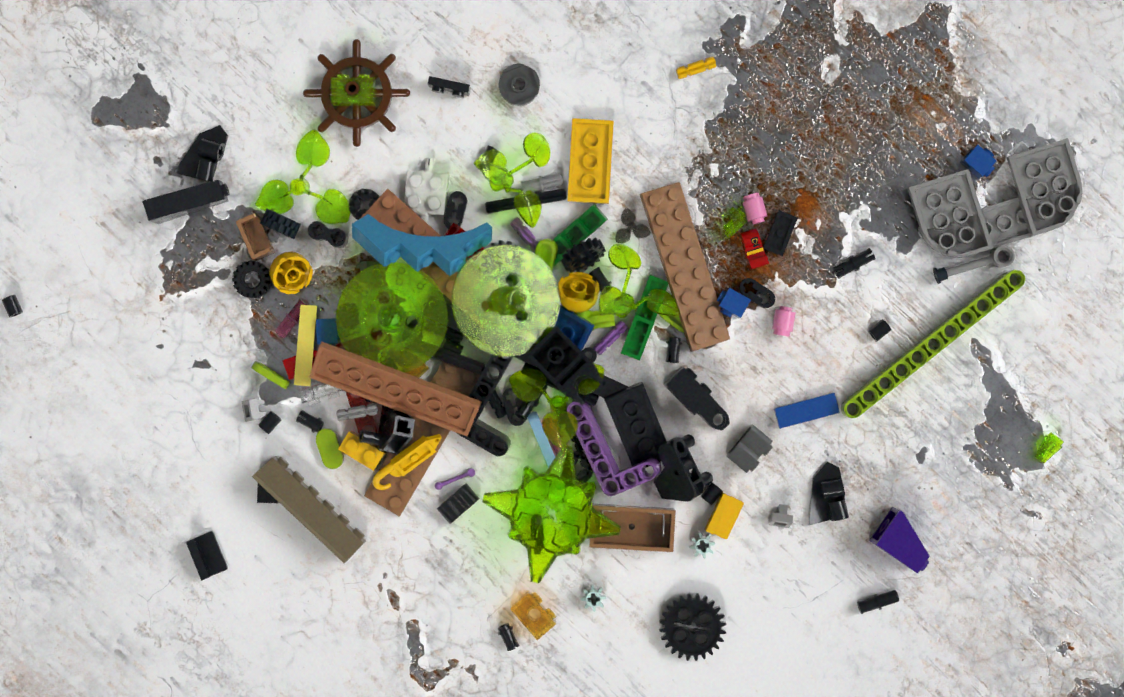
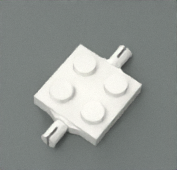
[404,158,449,223]

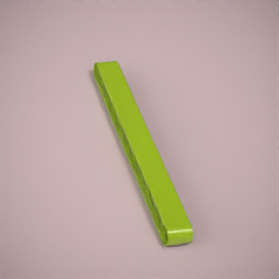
[841,270,1025,418]

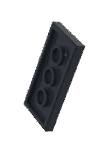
[604,382,667,468]

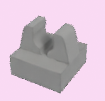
[241,399,267,422]
[768,504,793,528]

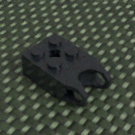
[526,326,606,406]
[663,367,730,431]

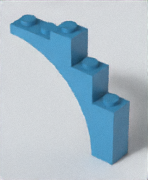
[352,214,492,276]

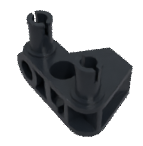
[359,399,415,454]
[654,434,713,502]

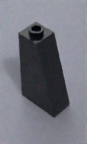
[142,180,230,224]

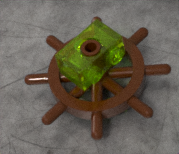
[303,39,410,147]

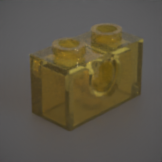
[510,590,557,640]

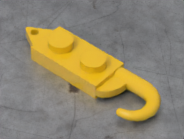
[372,434,442,490]

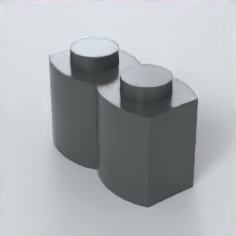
[726,424,773,473]

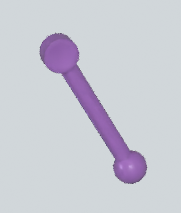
[435,468,475,490]

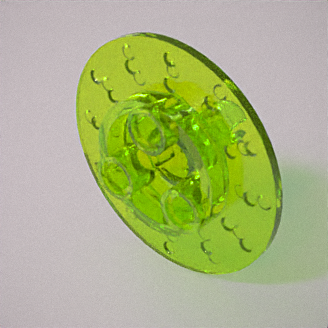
[452,245,560,357]
[336,262,448,372]

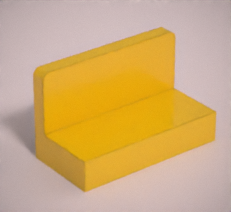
[704,492,744,539]

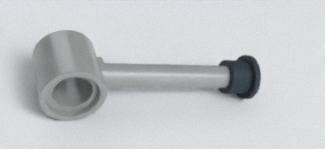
[933,246,1015,284]

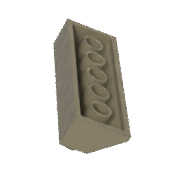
[252,456,366,563]

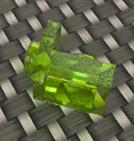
[722,207,747,241]

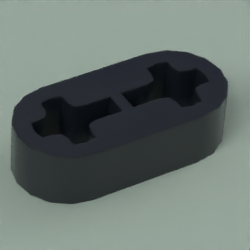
[444,191,467,229]
[739,278,775,308]
[502,387,525,426]

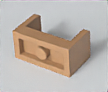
[235,213,275,261]

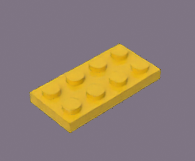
[567,118,614,204]

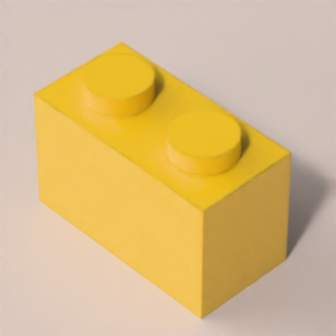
[338,431,387,471]

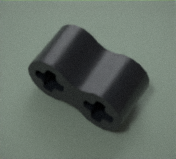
[308,221,348,248]
[437,483,480,524]

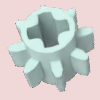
[689,532,715,559]
[581,585,607,612]

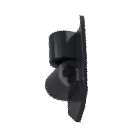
[175,125,228,182]
[809,461,849,525]

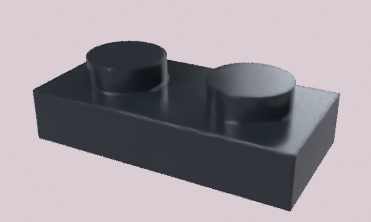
[428,76,471,98]
[763,210,798,257]

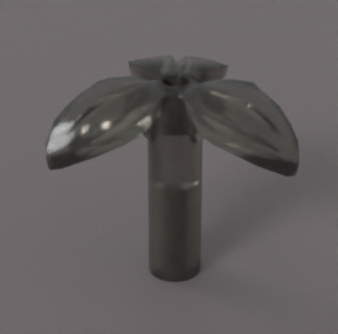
[615,208,651,243]

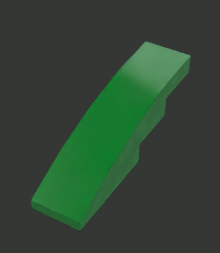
[530,204,608,267]
[621,275,668,361]

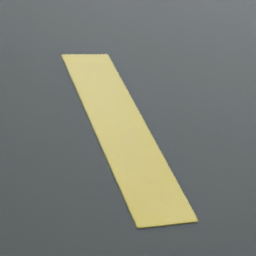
[294,305,317,386]

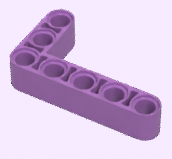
[567,400,661,496]

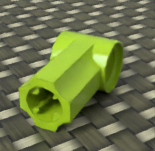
[575,308,615,331]

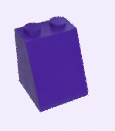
[869,507,930,573]

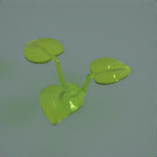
[255,130,350,224]
[473,133,550,228]
[599,244,680,318]
[509,363,604,449]

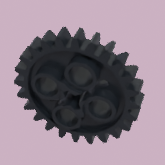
[659,593,727,661]

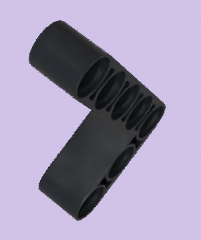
[457,343,515,456]

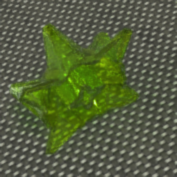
[482,445,621,583]

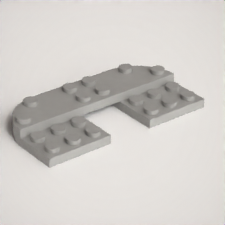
[907,138,1082,257]

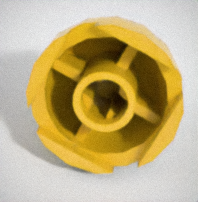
[269,251,313,294]
[558,272,599,313]

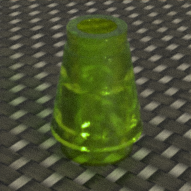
[1035,432,1064,464]

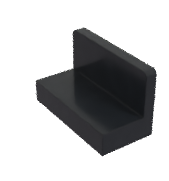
[186,531,228,581]

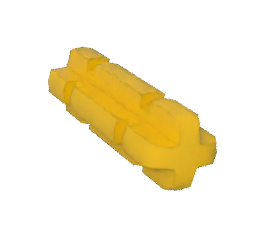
[676,57,716,79]

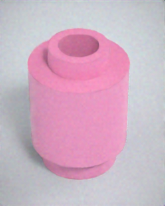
[742,193,768,225]
[772,306,796,337]

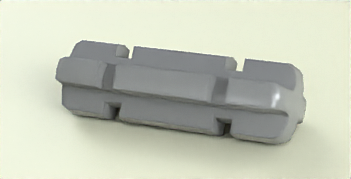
[336,403,378,421]

